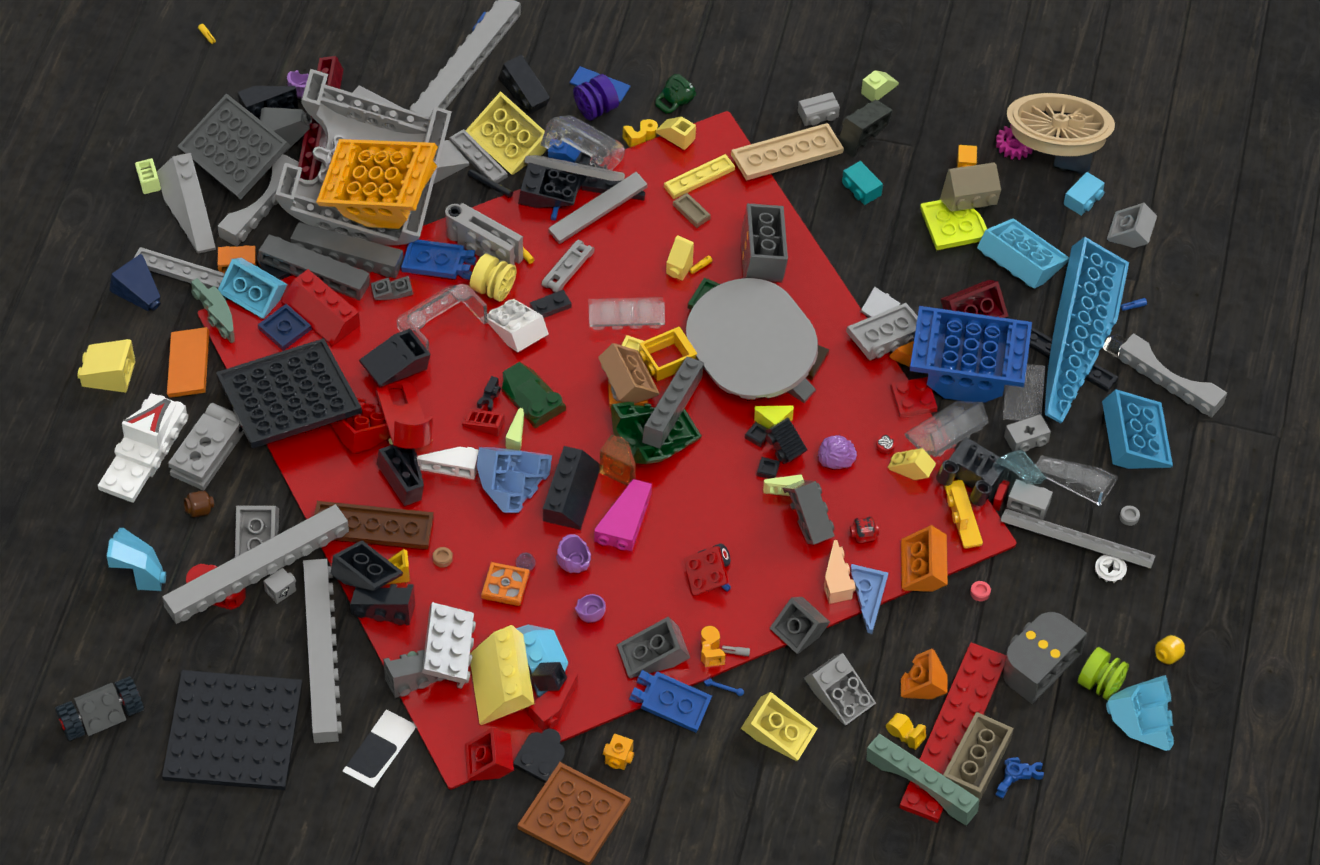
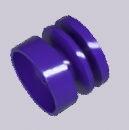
[573,74,619,121]

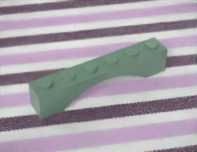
[867,734,979,825]

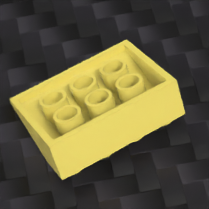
[466,91,552,175]
[470,625,534,725]

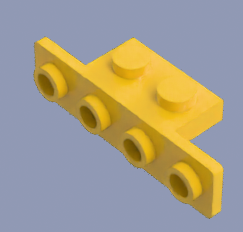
[944,480,983,548]

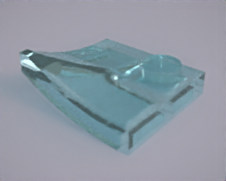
[996,450,1046,484]

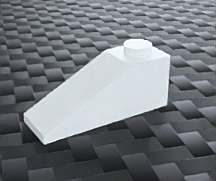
[417,447,479,480]

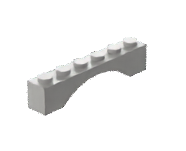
[218,154,299,246]
[1118,333,1227,418]

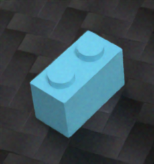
[1064,172,1105,216]

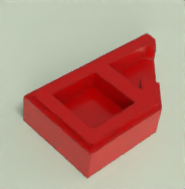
[993,480,1010,511]

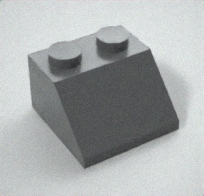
[770,597,830,654]

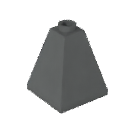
[260,107,312,154]

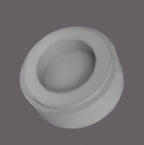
[1120,506,1140,526]

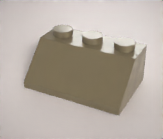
[940,162,1001,212]

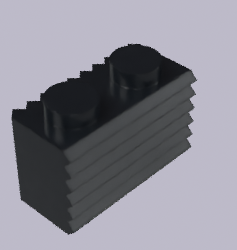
[765,417,808,464]

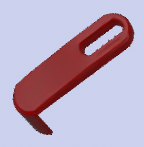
[376,380,433,449]

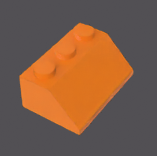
[901,525,948,592]

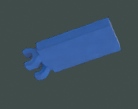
[401,240,477,280]
[629,670,712,733]

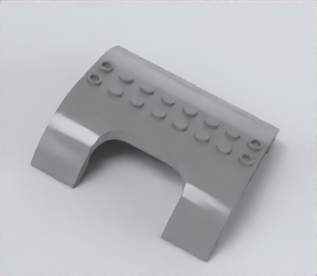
[275,69,452,245]

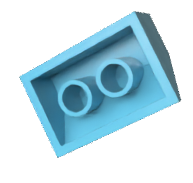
[218,258,288,319]

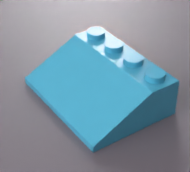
[977,218,1069,288]

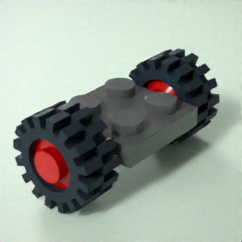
[55,676,144,741]

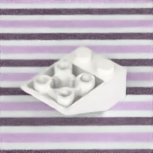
[483,299,549,352]

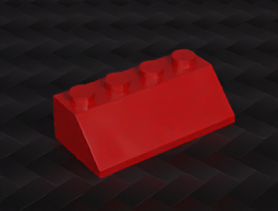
[281,269,360,346]

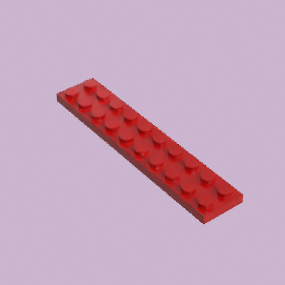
[899,643,1006,823]

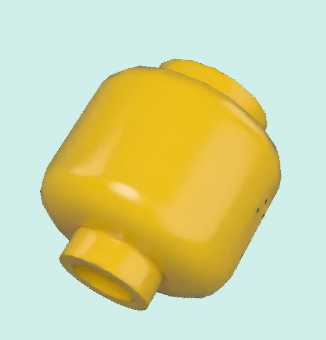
[1155,635,1185,665]

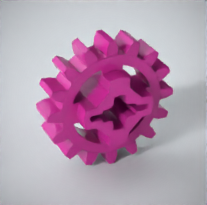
[996,126,1033,160]

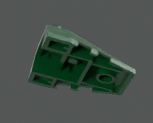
[611,402,702,464]

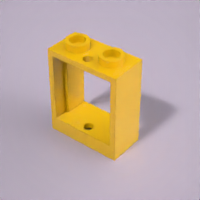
[639,327,697,381]

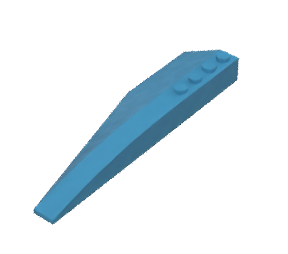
[1045,237,1129,423]

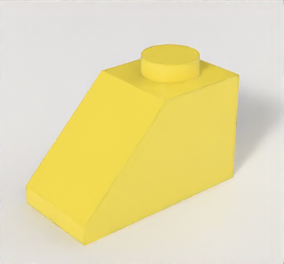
[666,235,694,281]

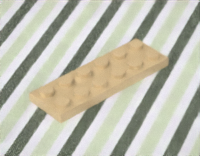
[731,123,844,180]

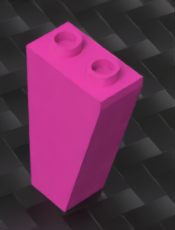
[594,479,652,551]

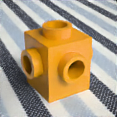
[603,734,634,770]

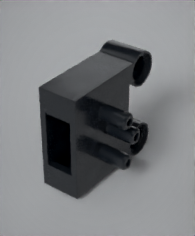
[936,437,1008,506]

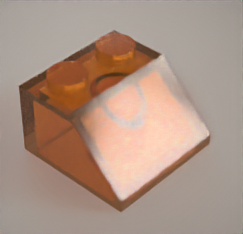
[600,434,636,486]

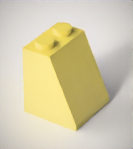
[78,339,135,393]

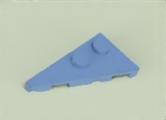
[850,564,888,634]

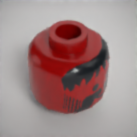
[850,516,879,543]

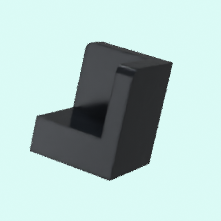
[531,662,567,691]

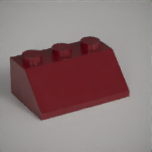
[940,280,1008,318]

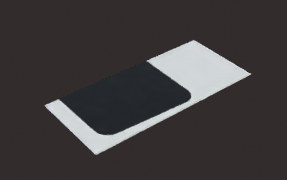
[343,709,416,788]

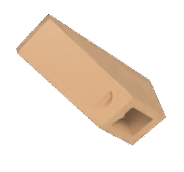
[824,540,856,604]

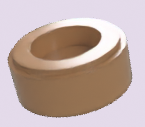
[433,547,453,567]

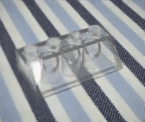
[588,297,665,330]
[904,401,989,457]

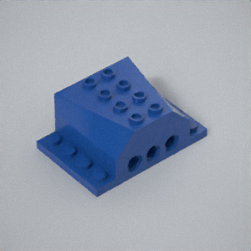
[910,306,1032,404]

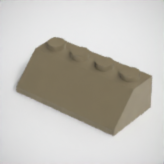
[943,712,1014,802]

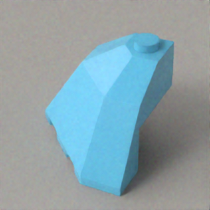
[107,528,166,591]
[1106,675,1174,751]

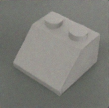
[1107,203,1157,248]

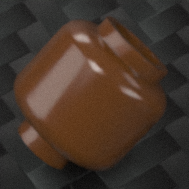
[184,491,214,517]

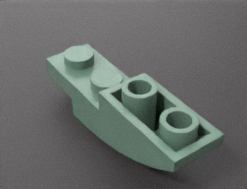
[191,278,235,343]

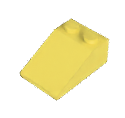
[741,692,818,761]

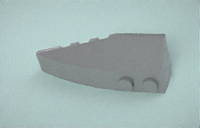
[157,153,216,253]

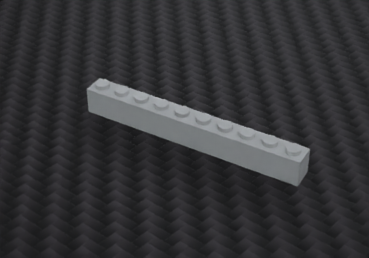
[410,0,521,116]
[162,504,349,624]
[303,559,342,743]

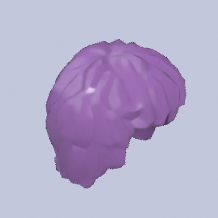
[287,70,309,100]
[818,435,857,469]
[556,534,591,573]

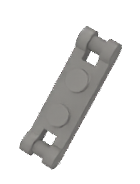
[542,239,595,293]

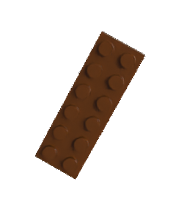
[314,501,434,549]

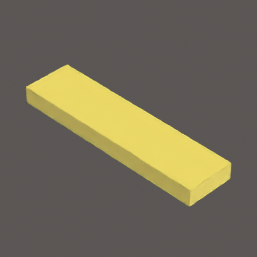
[664,154,735,199]

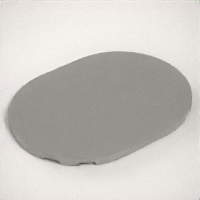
[686,278,818,399]

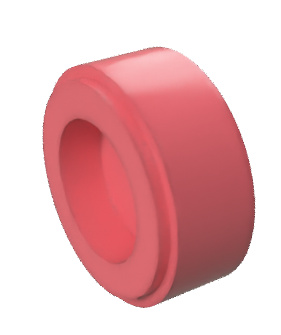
[970,581,991,601]

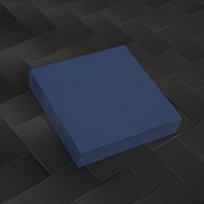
[258,304,312,351]

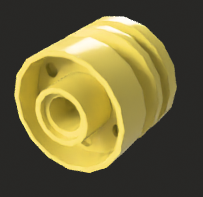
[470,254,517,302]

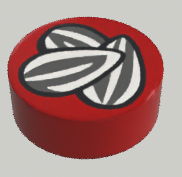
[876,434,896,454]

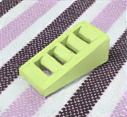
[135,158,161,194]
[505,408,524,450]
[763,475,803,496]

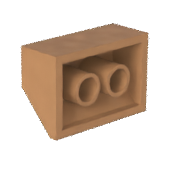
[598,343,660,404]

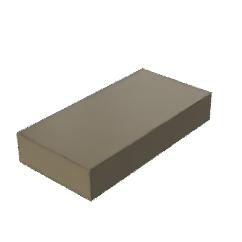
[673,193,711,228]

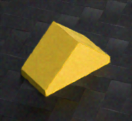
[387,549,410,584]

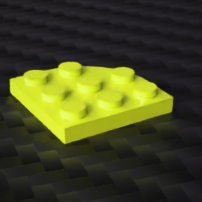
[920,200,987,250]

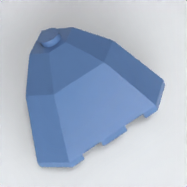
[477,447,552,513]

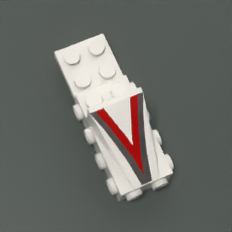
[98,393,188,503]

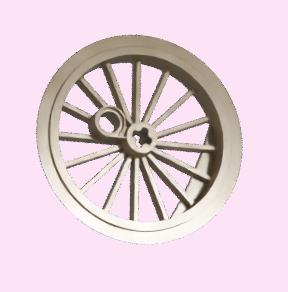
[1007,93,1115,156]

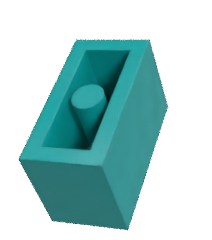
[842,161,883,205]

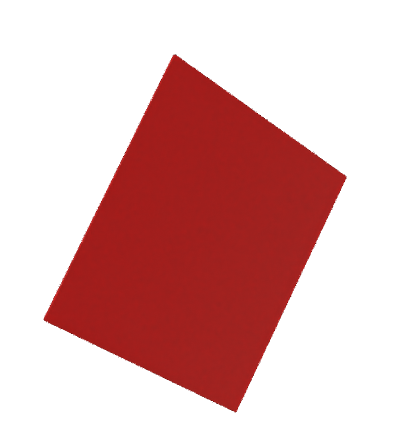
[198,111,1016,789]

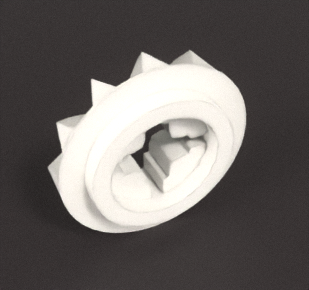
[1095,555,1127,583]

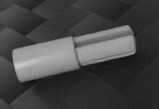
[722,645,750,656]

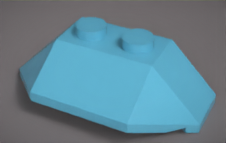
[516,624,568,697]

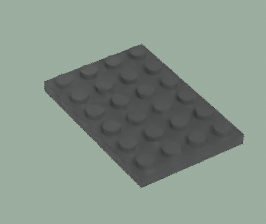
[177,93,290,200]

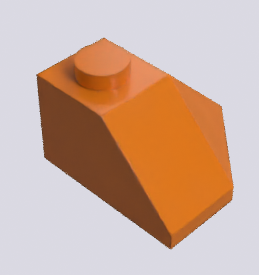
[901,649,947,699]

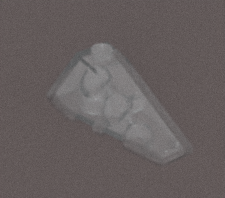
[1032,456,1118,505]

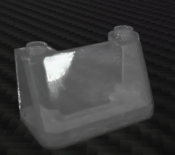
[541,115,625,179]

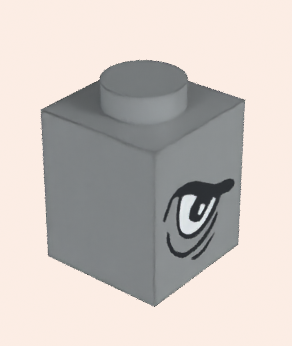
[264,568,296,604]

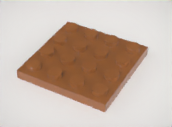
[517,762,631,865]

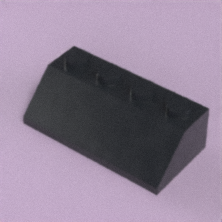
[543,446,601,530]

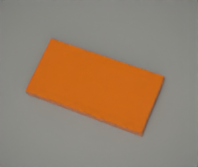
[167,327,209,398]

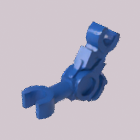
[995,757,1044,799]

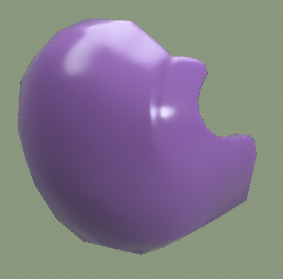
[575,594,606,623]

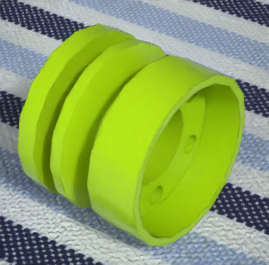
[1078,647,1129,701]

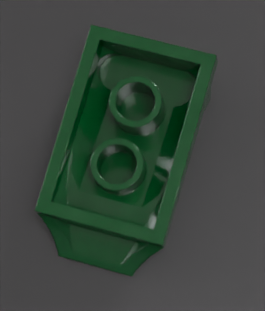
[502,362,566,428]

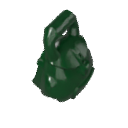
[655,74,696,114]

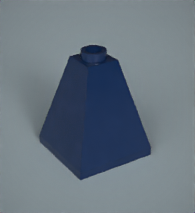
[110,254,161,311]

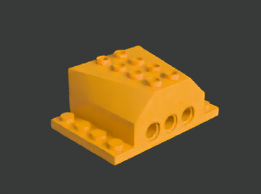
[316,139,438,229]

